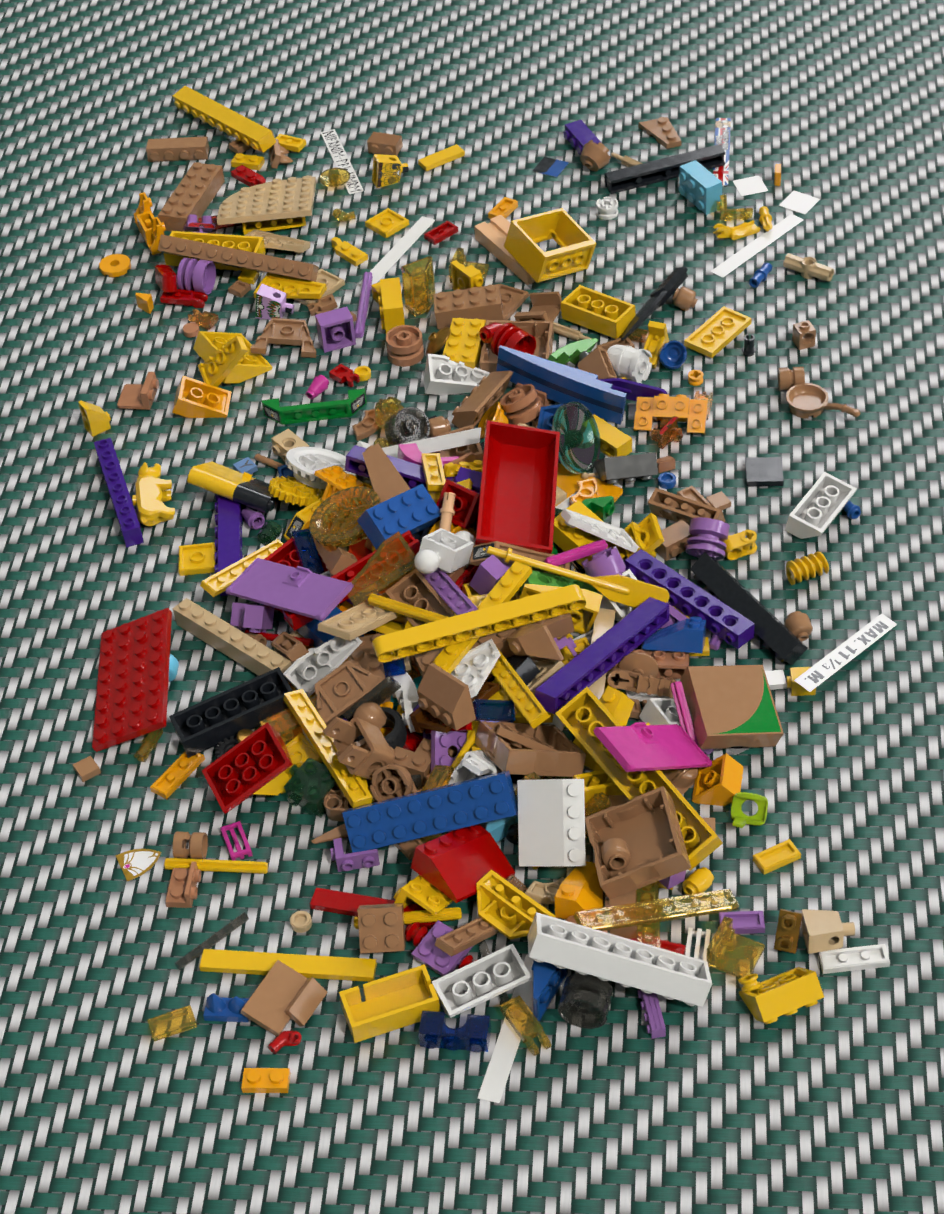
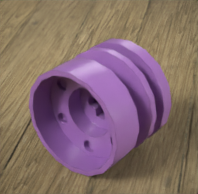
[177,258,216,295]
[686,517,730,560]

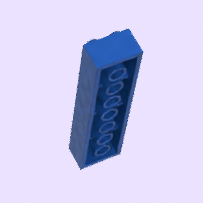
[342,770,518,853]

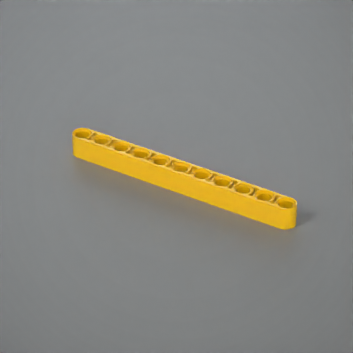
[372,584,587,663]

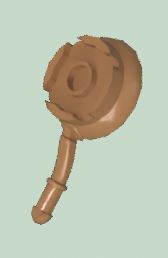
[786,383,860,419]

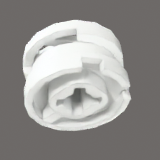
[596,197,618,220]

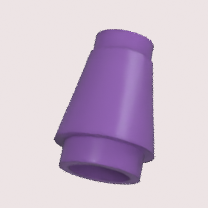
[241,507,265,529]

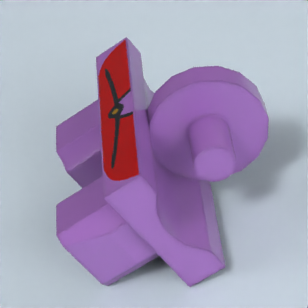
[184,214,215,233]

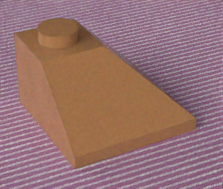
[506,624,564,661]

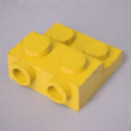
[451,260,483,290]

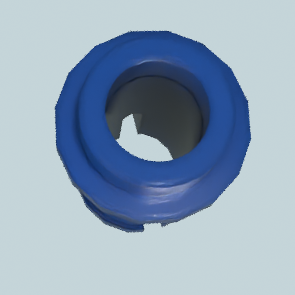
[843,500,861,519]

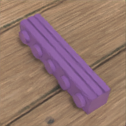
[637,989,666,1039]

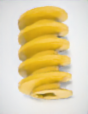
[786,551,829,585]

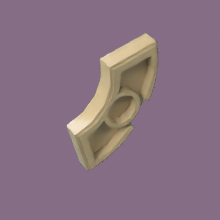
[525,877,565,904]

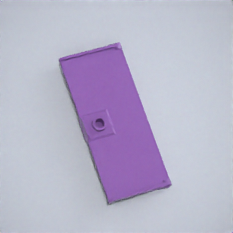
[226,558,353,621]

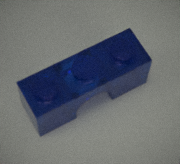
[418,1011,491,1052]

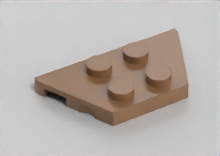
[314,661,386,726]
[496,723,559,751]

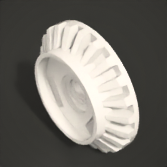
[285,447,358,490]

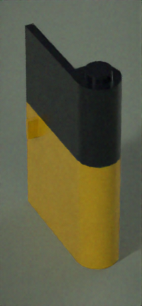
[187,461,278,514]

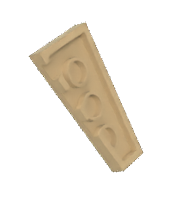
[244,229,310,253]

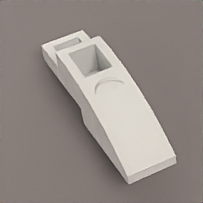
[389,662,419,732]

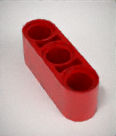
[155,265,177,292]

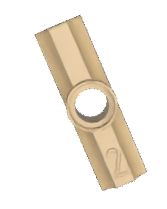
[783,253,834,282]

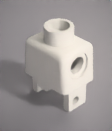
[448,750,503,785]

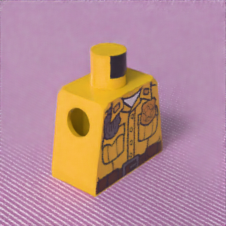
[372,154,409,188]

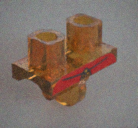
[651,416,683,449]

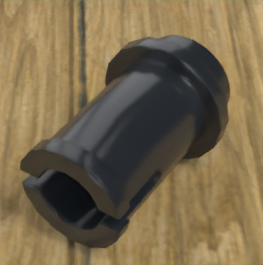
[742,334,756,357]

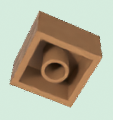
[357,903,406,954]

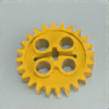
[268,476,325,507]

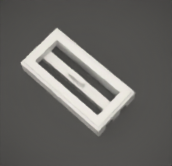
[685,927,711,961]

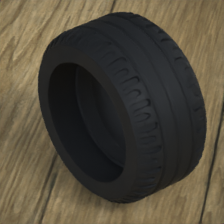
[354,707,407,749]

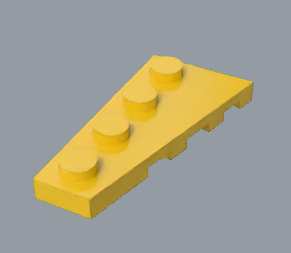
[254,273,327,299]

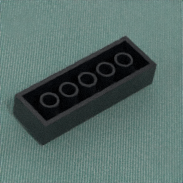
[169,667,292,758]

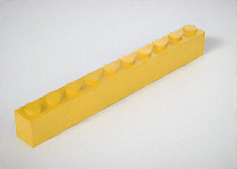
[172,86,276,153]

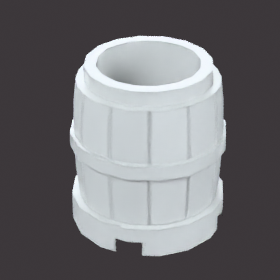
[607,344,652,384]

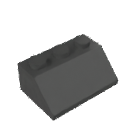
[593,453,658,484]

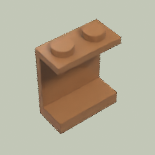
[514,292,562,322]

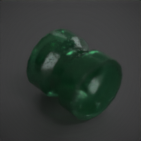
[257,521,282,546]

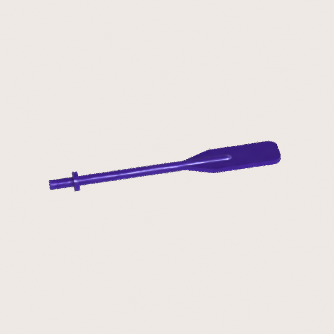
[598,378,667,401]

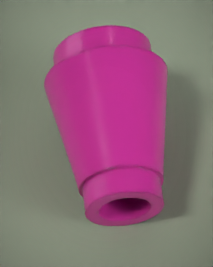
[306,375,329,400]

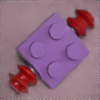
[405,920,477,977]

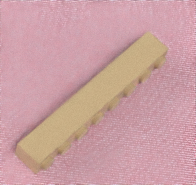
[172,598,292,683]

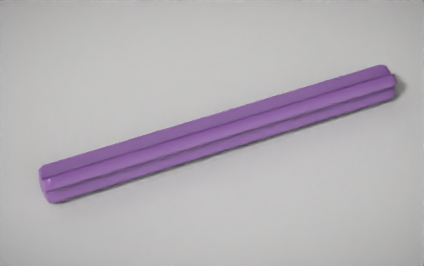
[355,272,373,338]

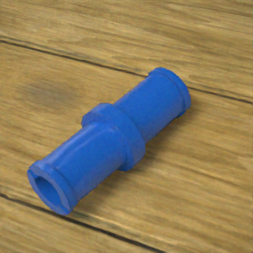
[749,262,772,288]

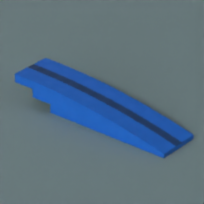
[497,345,627,425]

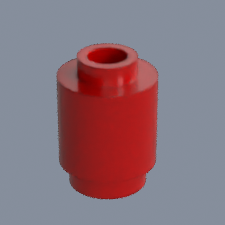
[479,322,502,343]

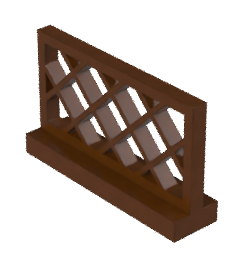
[409,681,501,733]

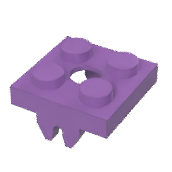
[431,730,471,773]

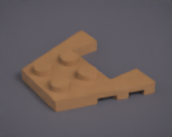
[251,318,316,358]

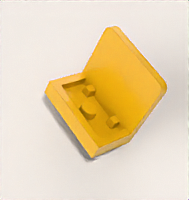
[394,875,454,915]

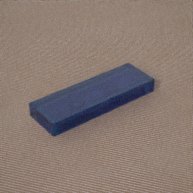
[291,528,324,574]

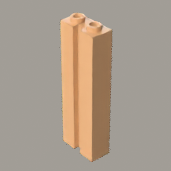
[474,215,544,285]

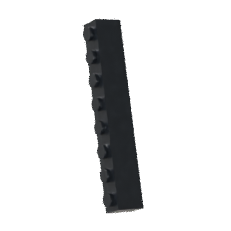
[690,552,808,665]

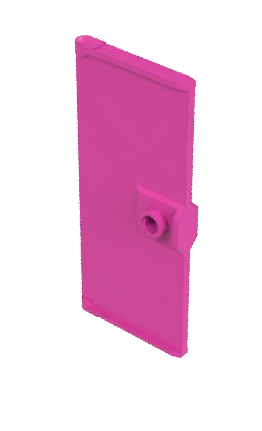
[593,722,712,772]

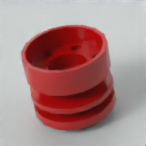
[491,323,536,356]

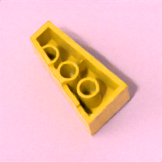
[573,686,635,772]

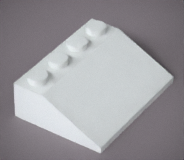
[517,779,586,866]

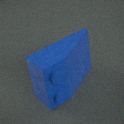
[643,617,706,653]
[532,960,568,1025]

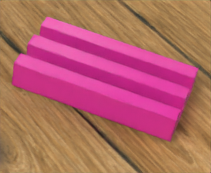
[220,821,253,861]

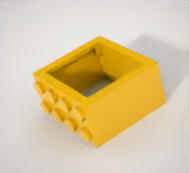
[504,208,597,283]

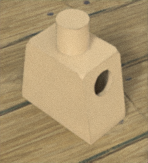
[801,909,855,954]

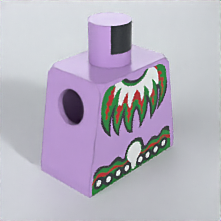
[255,284,295,320]

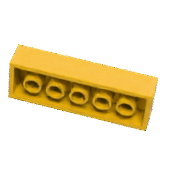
[163,231,266,271]

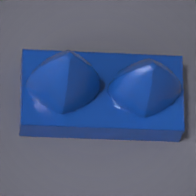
[203,993,249,1023]

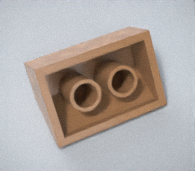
[417,663,476,731]

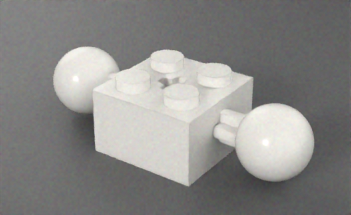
[414,528,475,574]

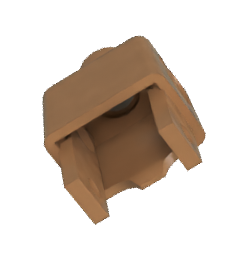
[323,717,395,780]

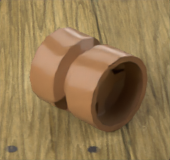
[778,367,805,391]
[172,831,208,859]

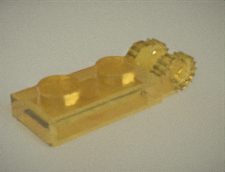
[500,996,551,1056]

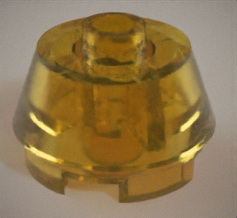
[375,397,409,431]

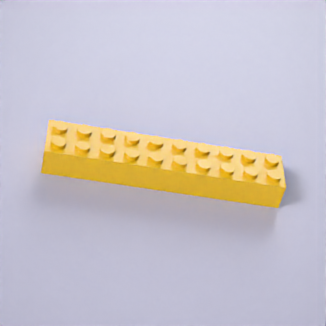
[555,687,723,871]

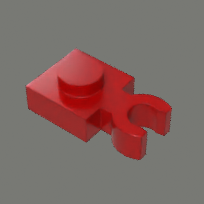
[329,364,360,387]

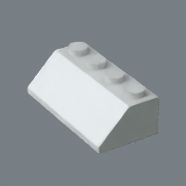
[785,472,857,539]
[432,944,532,1018]

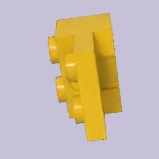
[624,513,664,558]

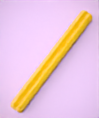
[368,593,449,623]
[164,858,268,874]
[354,907,462,929]

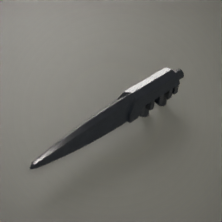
[621,266,688,341]

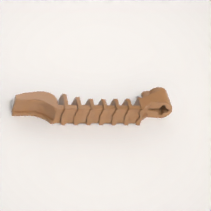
[606,667,677,698]

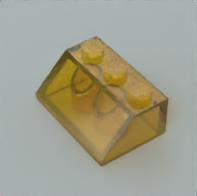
[401,256,436,317]

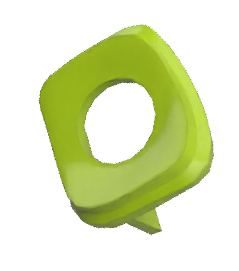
[731,792,768,828]

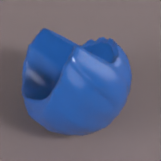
[659,340,687,369]

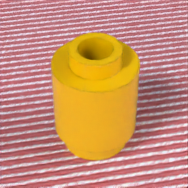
[682,867,714,898]

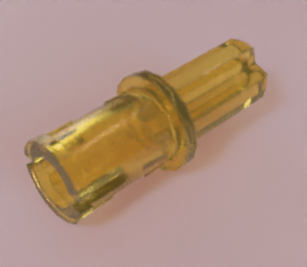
[134,728,163,762]

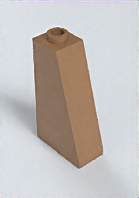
[362,443,410,504]

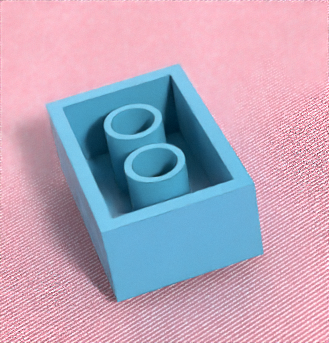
[679,160,722,215]

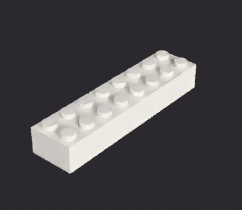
[527,912,712,1007]

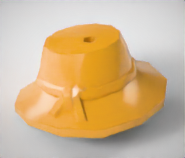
[478,401,509,439]

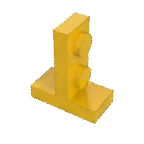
[643,321,669,369]

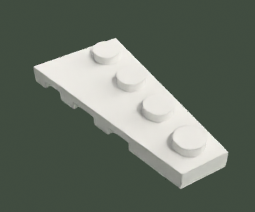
[560,508,639,553]

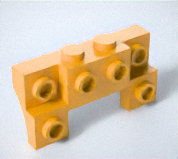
[133,192,166,255]
[634,394,708,434]

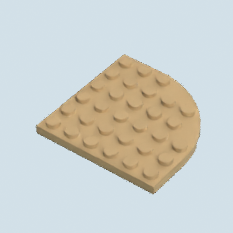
[217,175,316,225]

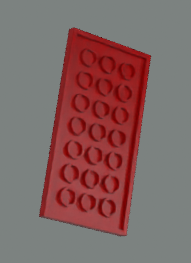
[92,608,172,752]

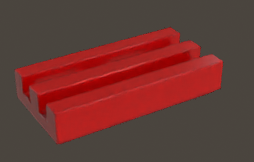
[424,221,458,245]

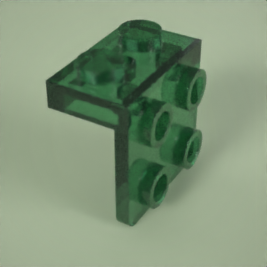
[284,758,336,818]

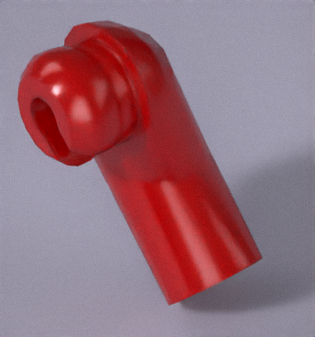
[268,1031,302,1054]

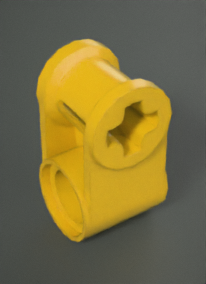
[722,530,757,560]

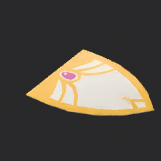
[115,849,162,882]

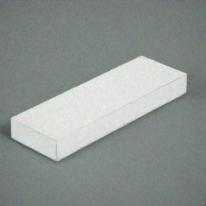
[818,944,890,974]

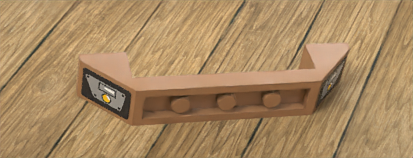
[470,541,581,578]

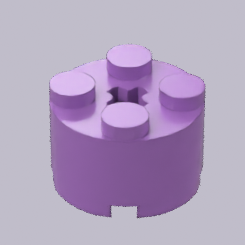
[581,546,626,577]

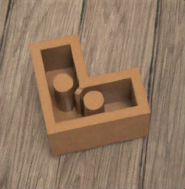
[393,738,436,787]

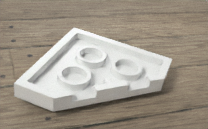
[451,639,501,698]

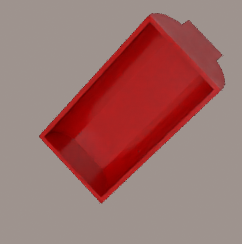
[475,420,560,554]

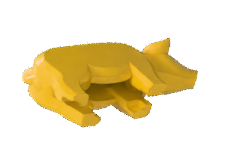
[132,462,175,526]

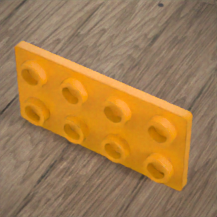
[314,465,378,517]

